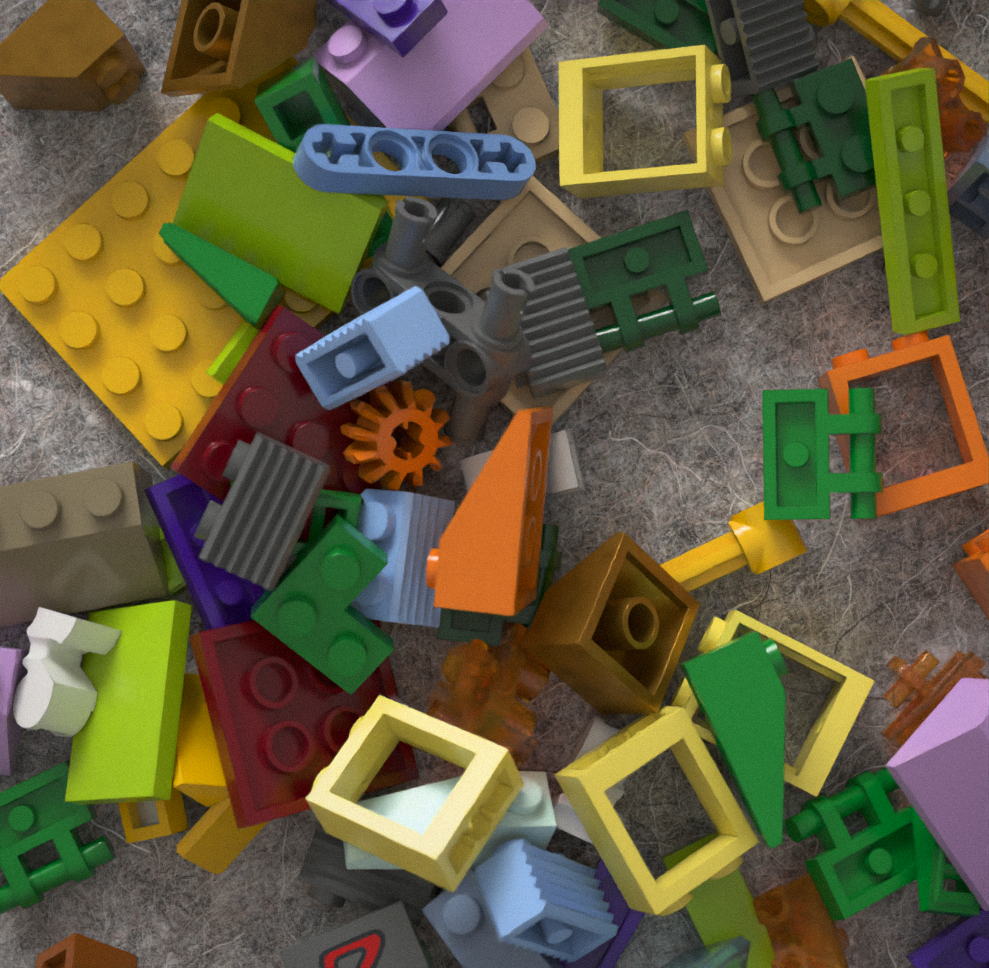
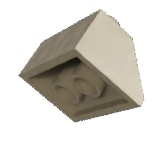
[0,461,170,629]

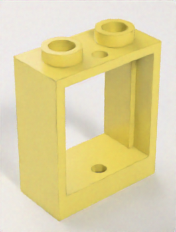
[558,45,732,199]
[669,610,874,797]
[306,695,524,893]
[554,706,759,916]

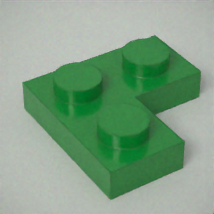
[251,514,394,695]

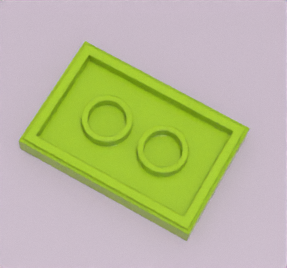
[173,113,389,314]
[65,600,192,805]

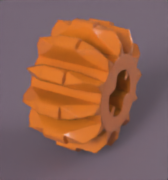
[340,380,453,491]

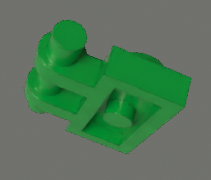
[762,388,883,520]
[0,760,116,915]
[785,767,917,921]

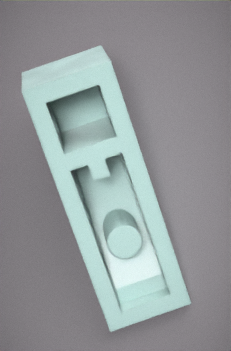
[343,771,557,869]

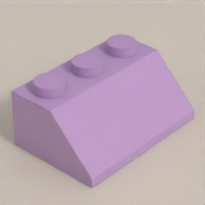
[313,0,549,131]
[886,678,989,911]

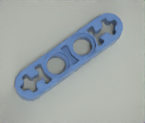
[293,124,536,200]

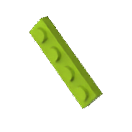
[865,68,960,335]

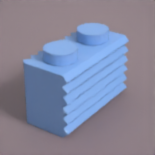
[296,286,450,410]
[350,489,455,628]
[474,839,619,963]

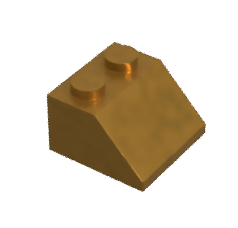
[0,0,147,112]
[161,0,317,97]
[522,532,700,714]

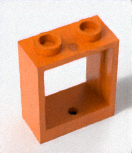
[818,330,989,522]

